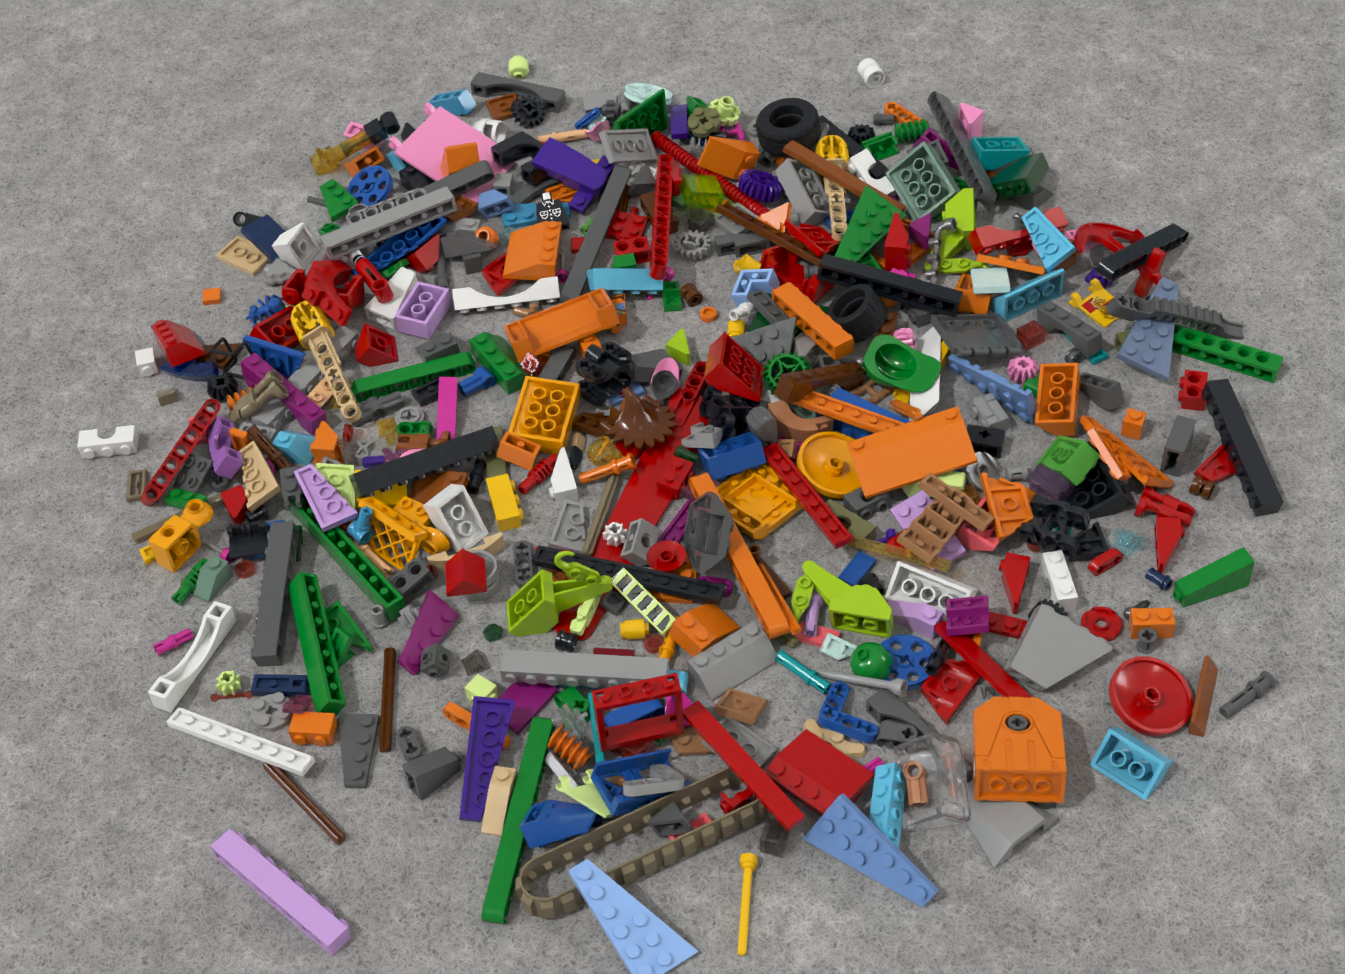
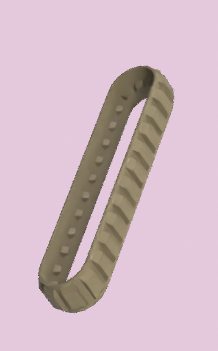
[516,767,769,919]

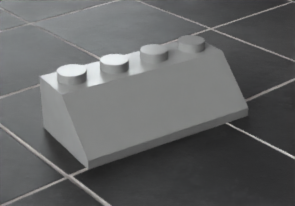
[775,158,836,225]
[687,621,778,701]

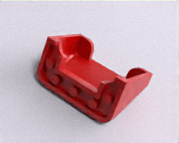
[760,245,836,304]
[281,269,365,309]

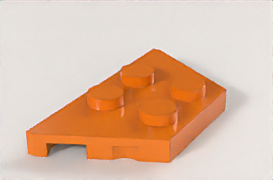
[976,254,1045,275]
[980,473,1034,541]

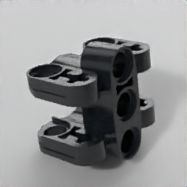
[576,342,632,406]
[699,387,760,441]
[1019,494,1090,557]

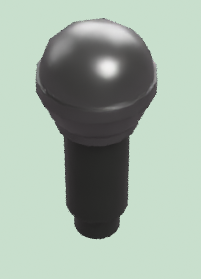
[1123,600,1150,620]

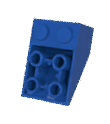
[519,800,597,849]

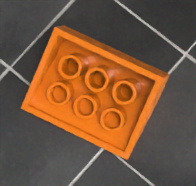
[503,221,562,281]

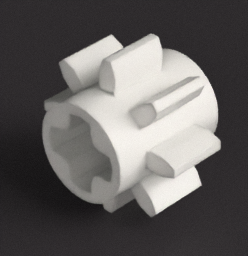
[603,522,627,547]

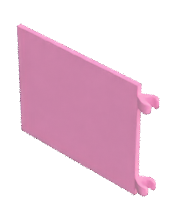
[389,102,520,203]

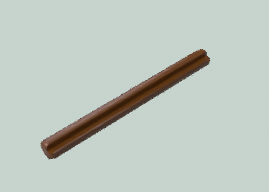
[379,647,396,753]
[263,762,346,845]

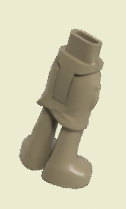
[228,369,289,424]

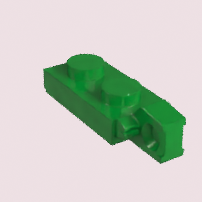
[163,488,211,509]

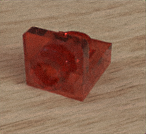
[519,352,543,378]

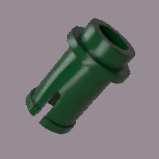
[673,445,699,464]

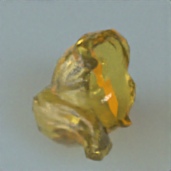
[587,436,623,466]

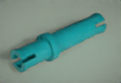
[775,650,832,695]

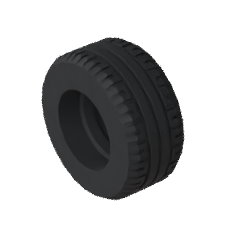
[756,98,821,158]

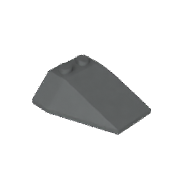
[683,491,734,574]

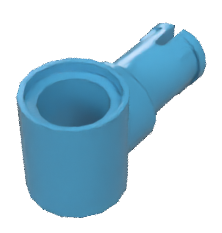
[347,506,373,545]

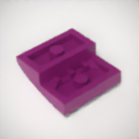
[946,595,989,636]

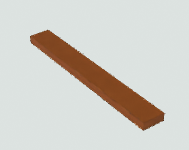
[783,140,906,212]

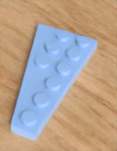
[568,859,699,974]

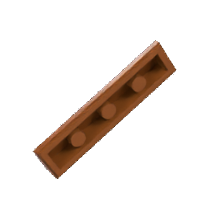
[1188,655,1218,737]

